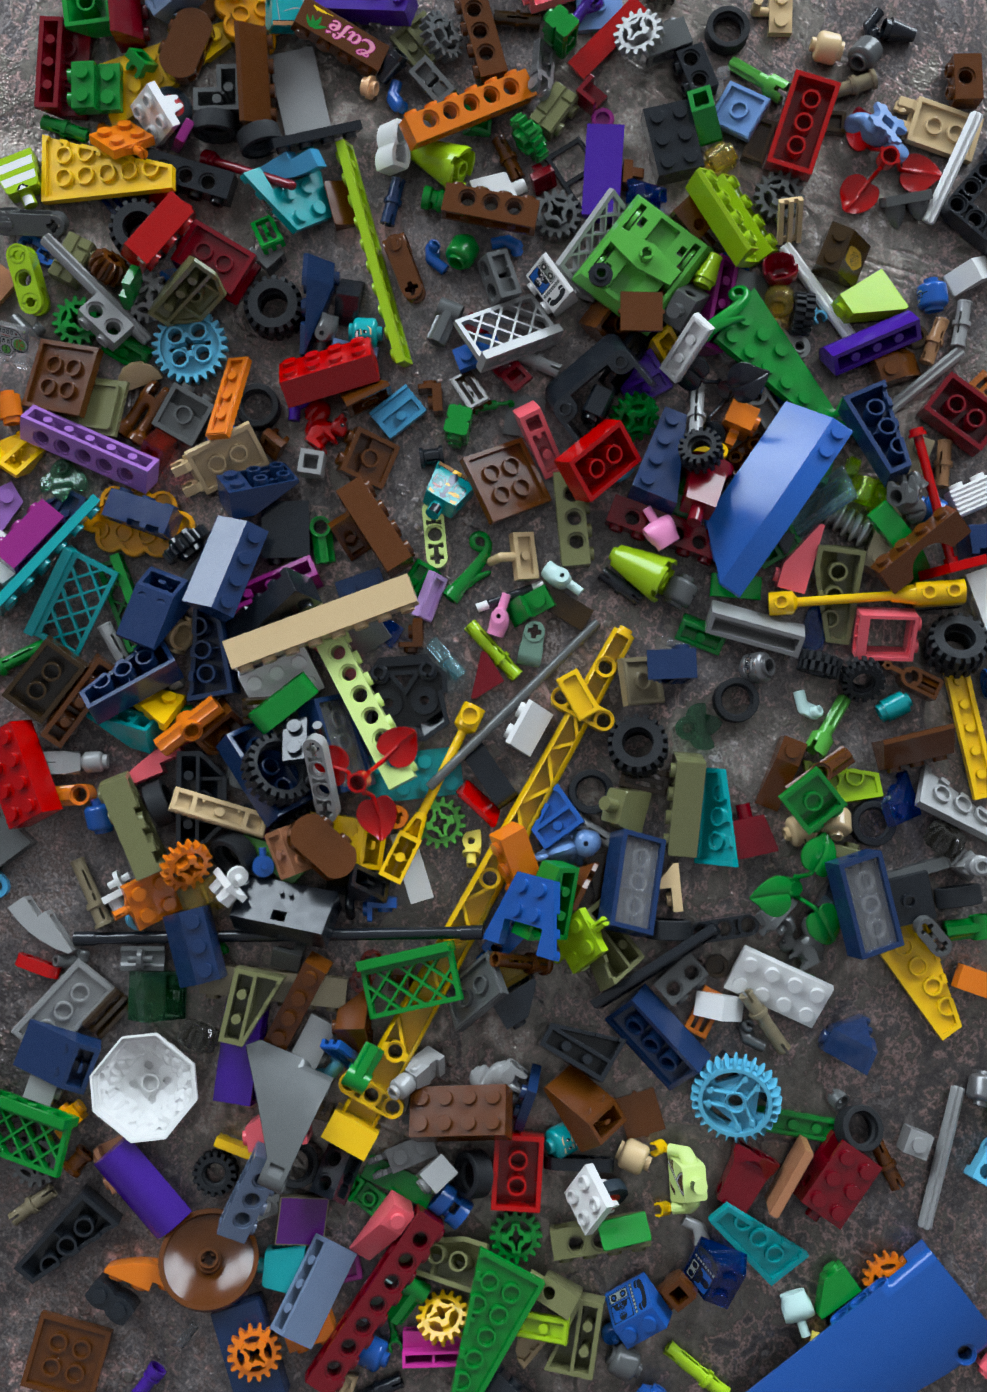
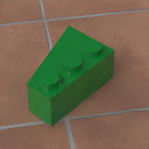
[511,860,580,941]

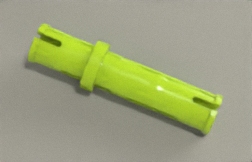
[464,620,523,682]
[662,1340,731,1392]

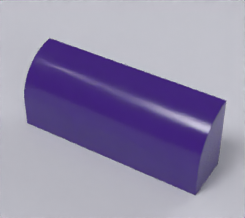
[581,123,625,224]
[819,310,922,376]
[213,1002,270,1106]
[94,1137,192,1239]

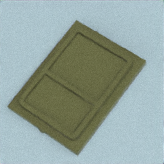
[55,378,130,438]

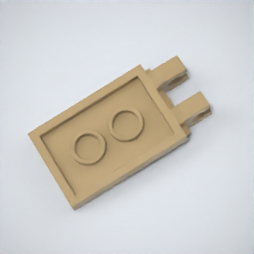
[893,96,984,165]
[170,421,270,498]

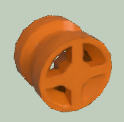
[393,805,409,829]

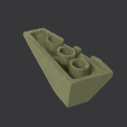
[814,545,867,645]
[389,1236,489,1293]

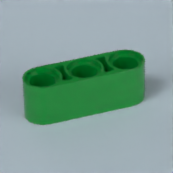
[247,671,319,735]

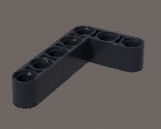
[940,160,987,257]

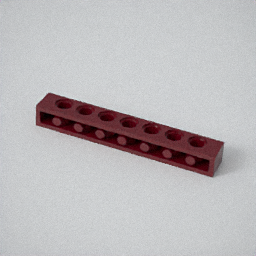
[305,1204,445,1392]

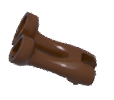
[118,379,170,450]

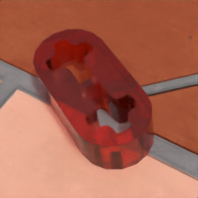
[350,949,383,993]

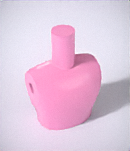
[642,505,680,551]
[486,592,511,638]

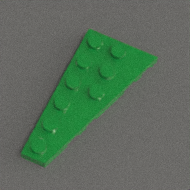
[713,288,836,417]
[450,1246,545,1392]

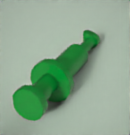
[458,400,515,416]

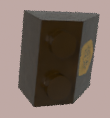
[811,221,871,288]

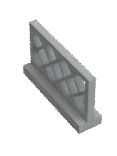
[555,188,641,302]
[453,293,564,373]

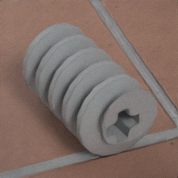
[821,497,873,547]

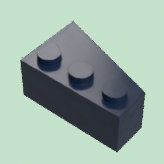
[101,487,184,541]
[647,644,698,685]

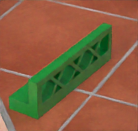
[97,553,137,654]

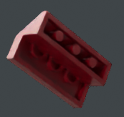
[34,16,93,120]

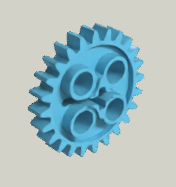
[151,314,229,385]

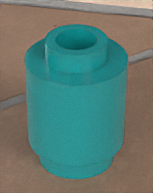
[874,691,913,723]

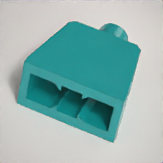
[257,1244,307,1293]

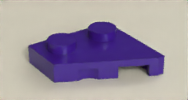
[620,348,673,399]

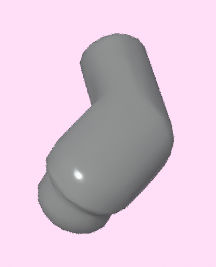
[681,1214,710,1249]

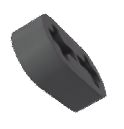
[913,915,952,957]

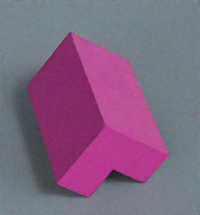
[402,1326,463,1368]

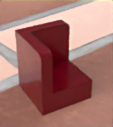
[576,74,608,116]

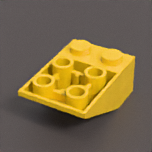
[310,812,386,871]

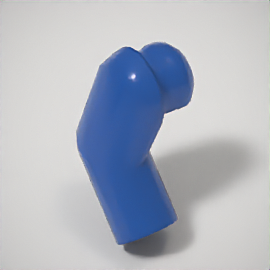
[490,235,524,257]

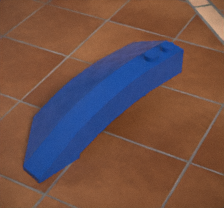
[704,401,853,598]

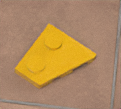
[133,689,187,731]

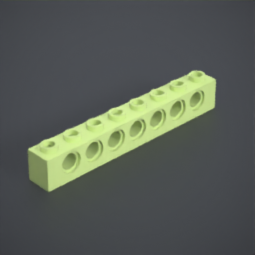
[316,631,418,790]

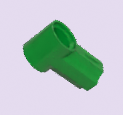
[310,516,336,565]
[941,913,987,941]
[341,1041,384,1095]
[387,1276,431,1326]

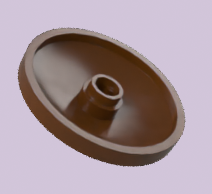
[158,1208,259,1313]

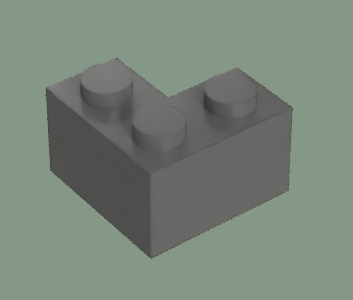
[193,64,240,122]

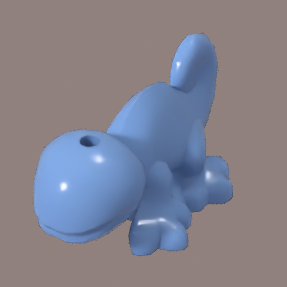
[844,102,909,163]
[534,829,602,866]

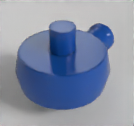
[252,847,275,878]
[601,1322,621,1345]

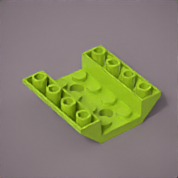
[685,167,779,268]

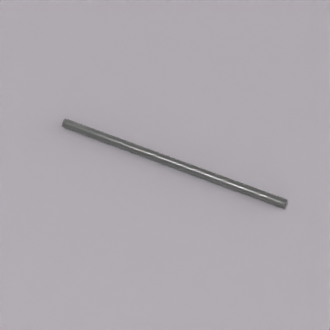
[426,619,601,791]

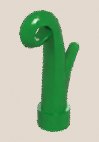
[704,285,752,345]
[442,531,492,605]

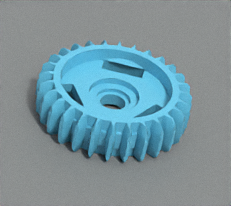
[690,1052,782,1143]

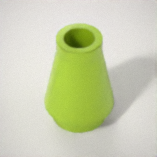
[693,252,723,291]

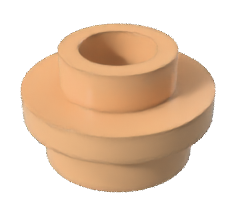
[360,75,379,100]

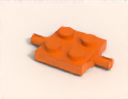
[89,120,155,159]
[111,871,183,931]

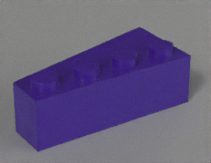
[314,0,419,26]

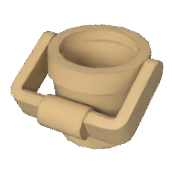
[164,616,193,655]

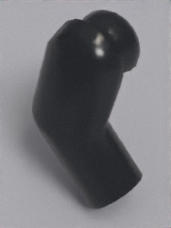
[863,7,884,40]

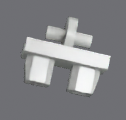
[209,866,249,908]
[101,870,132,911]

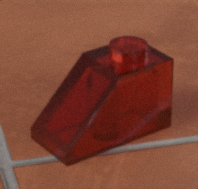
[140,427,178,479]

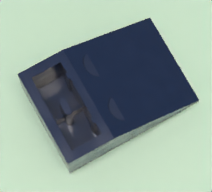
[216,461,299,519]
[116,566,191,651]
[13,1019,101,1095]

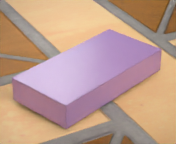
[412,570,448,623]

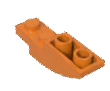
[104,1257,166,1292]

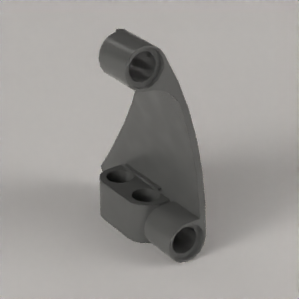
[246,1040,334,1194]

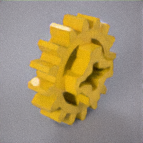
[416,1289,467,1347]

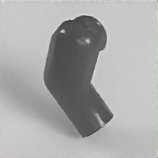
[10,313,46,339]

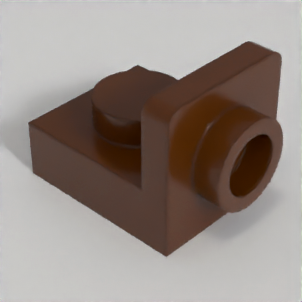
[418,380,444,417]
[398,618,424,654]

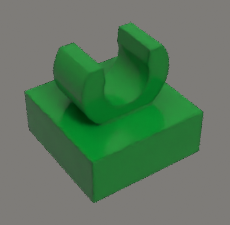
[125,47,159,79]

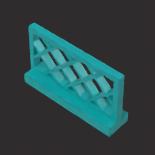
[24,545,119,656]

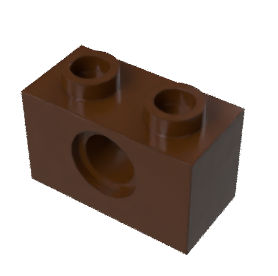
[944,53,984,109]

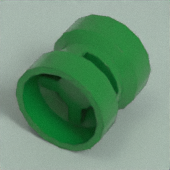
[421,185,445,213]

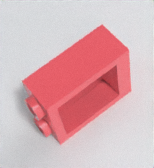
[851,607,922,662]

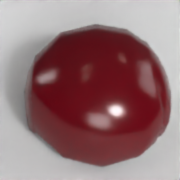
[762,252,799,287]

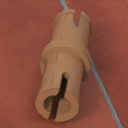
[919,316,950,366]
[933,439,953,489]

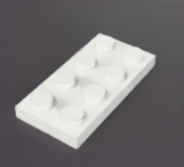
[724,945,834,1028]

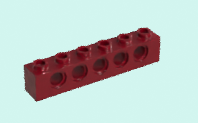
[604,494,716,566]

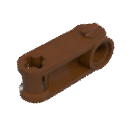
[382,232,426,304]

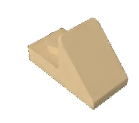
[660,862,683,912]

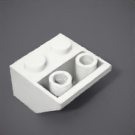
[503,699,553,757]

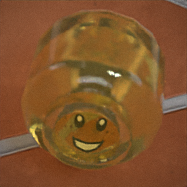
[704,141,739,177]
[764,285,795,319]

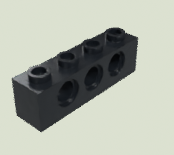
[144,148,238,208]

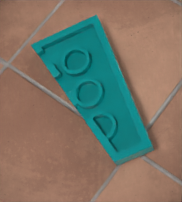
[694,768,739,867]
[708,1201,809,1286]

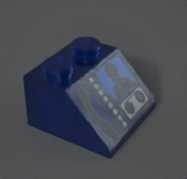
[683,1236,747,1309]

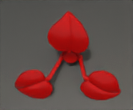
[839,106,942,214]
[315,726,418,841]

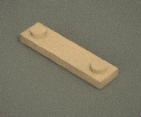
[168,786,266,839]

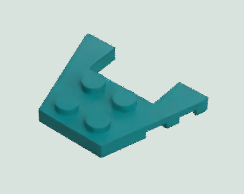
[240,148,332,234]

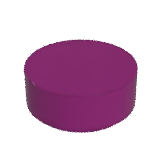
[591,108,614,124]

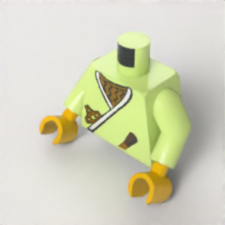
[650,1139,708,1217]

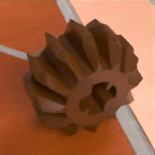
[87,248,130,288]

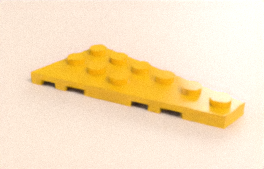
[100,21,232,126]
[41,134,176,205]
[879,923,962,1041]

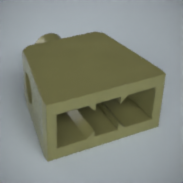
[599,787,652,833]
[530,1269,584,1320]

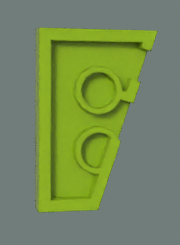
[802,760,884,803]

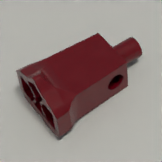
[679,451,734,528]
[714,1139,780,1213]

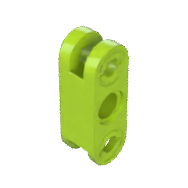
[6,243,51,317]

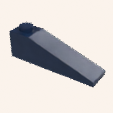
[818,1013,878,1075]

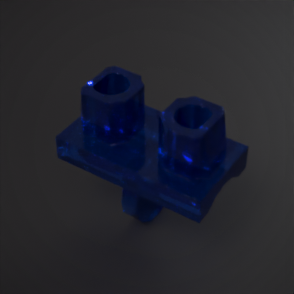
[626,178,668,209]

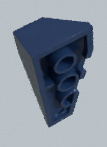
[299,253,341,357]

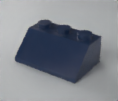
[163,904,228,988]

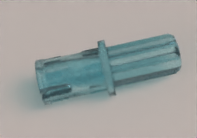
[426,637,466,681]

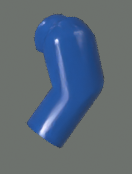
[386,79,408,114]
[425,239,449,275]

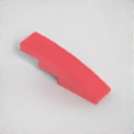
[129,741,194,786]

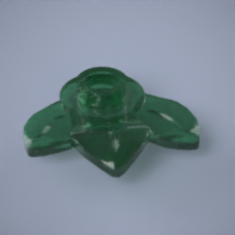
[40,459,87,502]
[675,703,723,750]

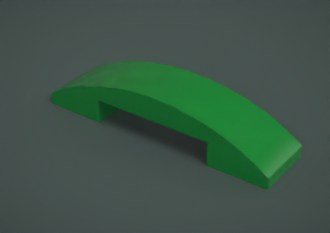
[866,500,930,584]

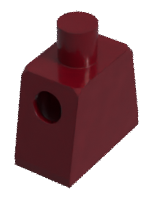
[733,802,779,860]

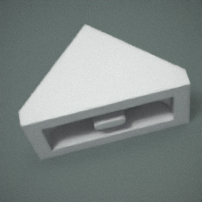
[943,256,987,298]
[693,990,744,1022]

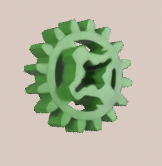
[417,797,466,849]

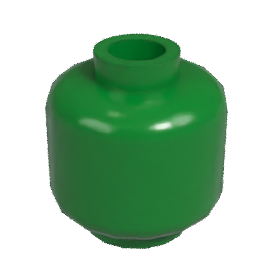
[445,234,480,270]

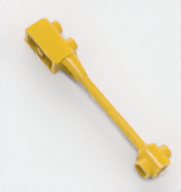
[768,579,967,616]
[378,701,486,885]

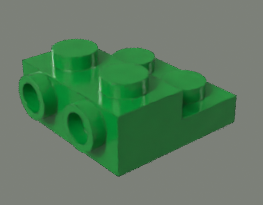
[67,60,123,115]
[778,766,848,835]

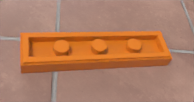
[205,356,252,440]

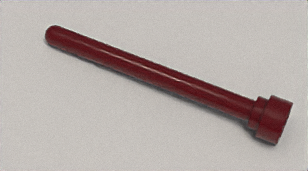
[199,149,296,190]

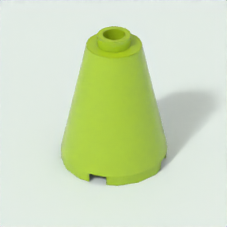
[410,140,475,187]
[608,545,678,603]

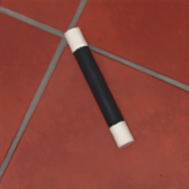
[476,580,544,613]

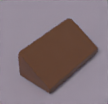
[323,180,355,231]

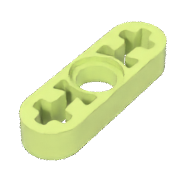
[422,504,448,570]

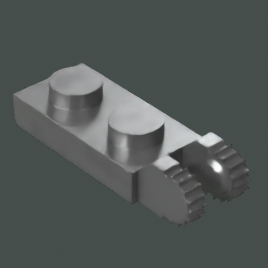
[527,37,556,101]
[367,1139,439,1180]

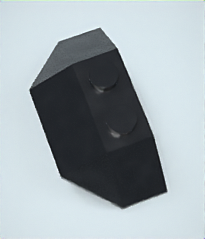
[175,751,227,848]

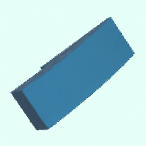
[260,148,327,180]

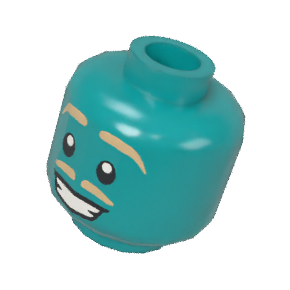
[348,317,383,349]
[544,1122,579,1159]

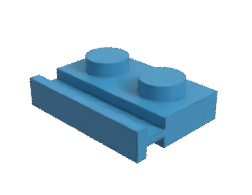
[369,384,427,441]

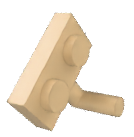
[750,0,793,37]
[486,532,539,581]

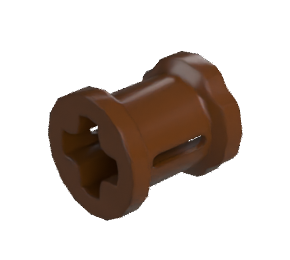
[63,1144,93,1178]

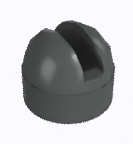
[827,1088,849,1111]

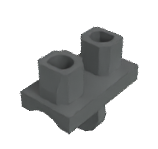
[754,898,798,937]
[120,946,166,971]

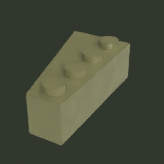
[662,751,707,858]
[97,770,168,881]

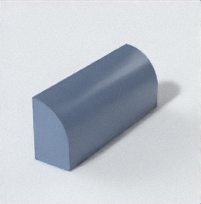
[270,1233,357,1349]

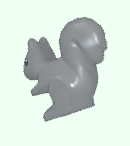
[469,1058,528,1104]

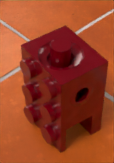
[170,219,262,307]
[793,1129,882,1230]

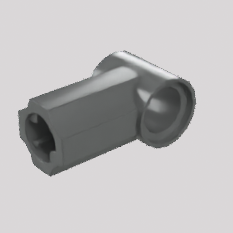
[426,297,465,348]

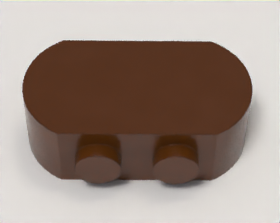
[158,7,215,84]
[286,814,357,881]

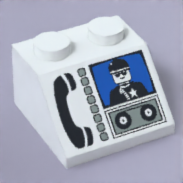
[526,252,578,318]

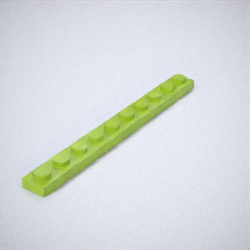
[335,139,413,368]

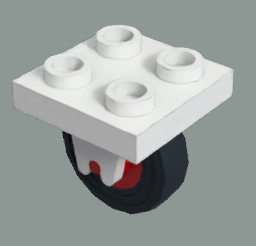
[130,81,192,148]
[564,1163,628,1236]

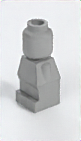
[43,751,110,775]
[950,848,987,882]
[387,1046,445,1101]

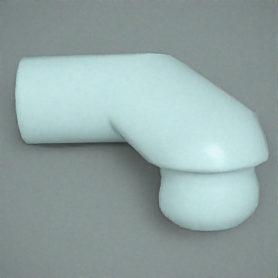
[793,690,823,720]

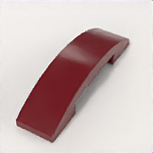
[454,312,533,393]

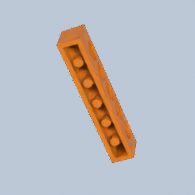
[399,68,538,151]

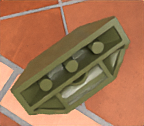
[147,255,227,327]

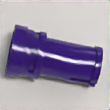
[131,1361,166,1392]

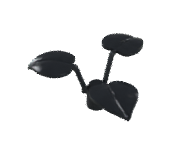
[678,354,770,444]

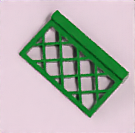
[355,940,464,1020]
[0,1088,80,1178]

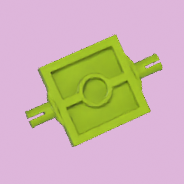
[554,907,609,974]

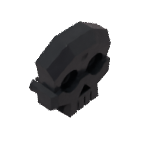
[363,654,450,742]

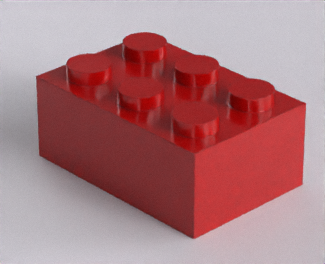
[120,190,194,274]
[554,419,642,503]
[491,1130,544,1213]

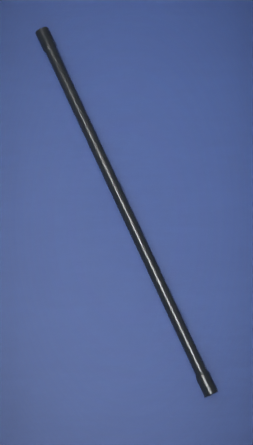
[73,925,483,946]

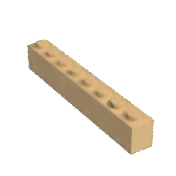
[222,573,419,674]

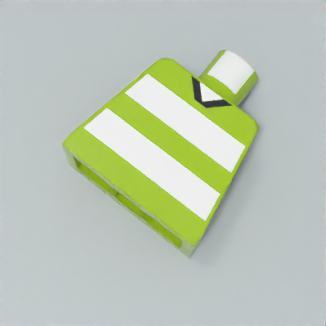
[0,147,41,209]

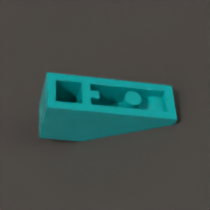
[86,708,162,754]

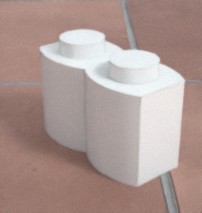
[375,118,411,176]

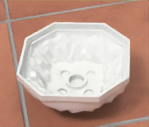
[89,1032,198,1143]

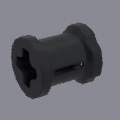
[419,445,445,469]

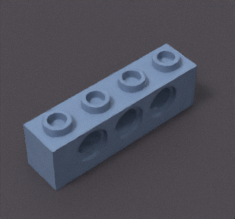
[217,1141,274,1244]

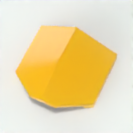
[0,431,47,478]

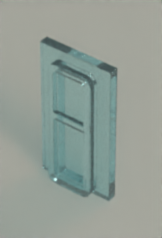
[792,466,858,537]

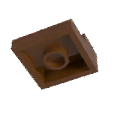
[335,426,400,490]

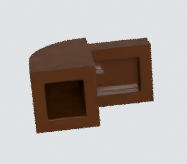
[655,1269,698,1312]

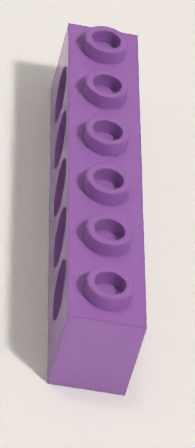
[20,405,160,494]

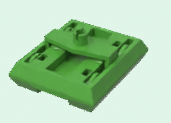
[571,194,714,336]

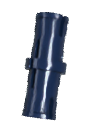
[380,176,406,227]

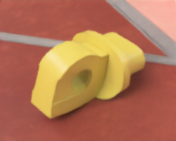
[462,829,482,868]

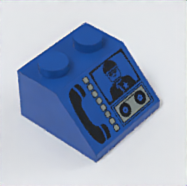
[604,1272,673,1349]

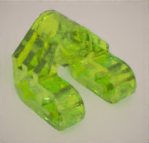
[833,456,887,512]

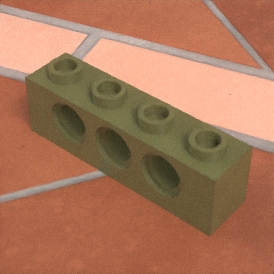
[552,472,595,569]
[549,1210,651,1263]

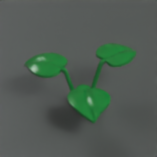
[749,832,840,945]

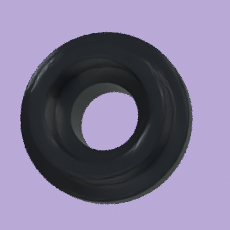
[589,263,613,287]

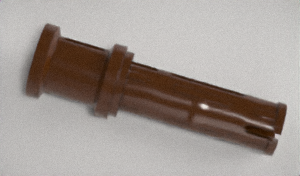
[489,951,554,976]

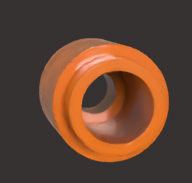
[0,390,24,426]

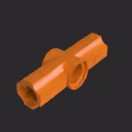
[153,695,225,756]

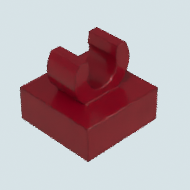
[529,163,557,196]

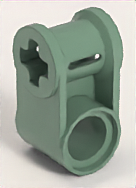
[516,621,545,668]

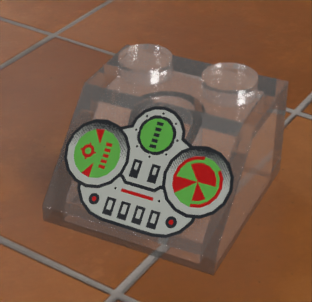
[0,321,40,370]

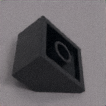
[493,974,536,1030]

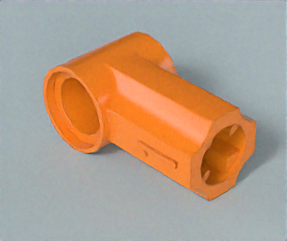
[55,784,97,806]

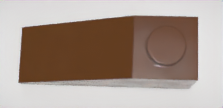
[754,735,807,812]

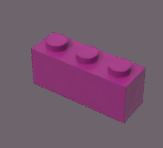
[0,499,66,575]

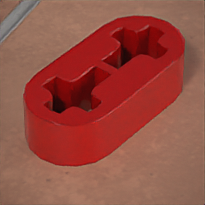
[15,952,62,979]

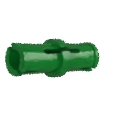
[40,114,90,144]

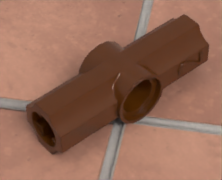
[784,745,855,790]

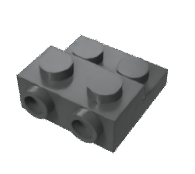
[151,382,215,447]

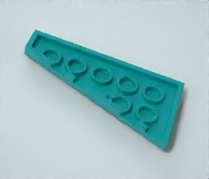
[0,494,101,617]

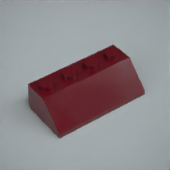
[108,0,152,53]

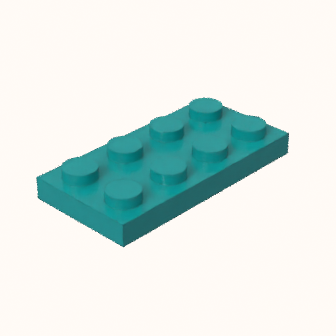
[368,747,463,801]

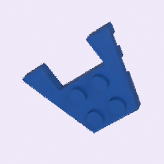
[482,871,560,962]

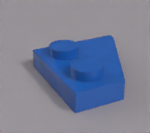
[531,783,585,850]

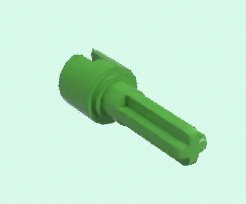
[727,57,791,104]
[805,694,851,759]

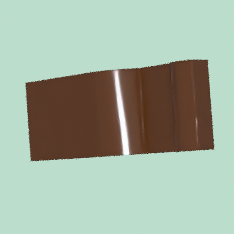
[879,661,944,702]

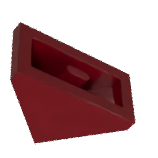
[471,651,504,700]

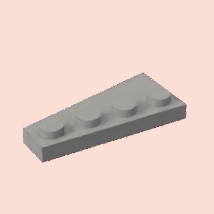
[914,764,987,842]

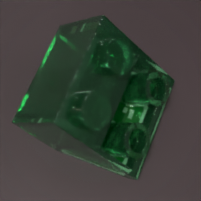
[128,970,186,1023]

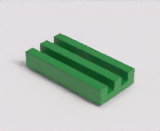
[250,214,286,255]

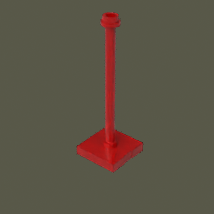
[908,426,987,581]

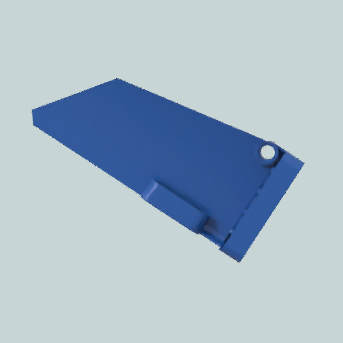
[746,1239,987,1392]

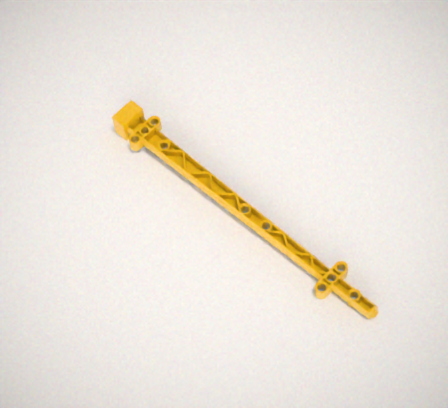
[321,625,634,1161]

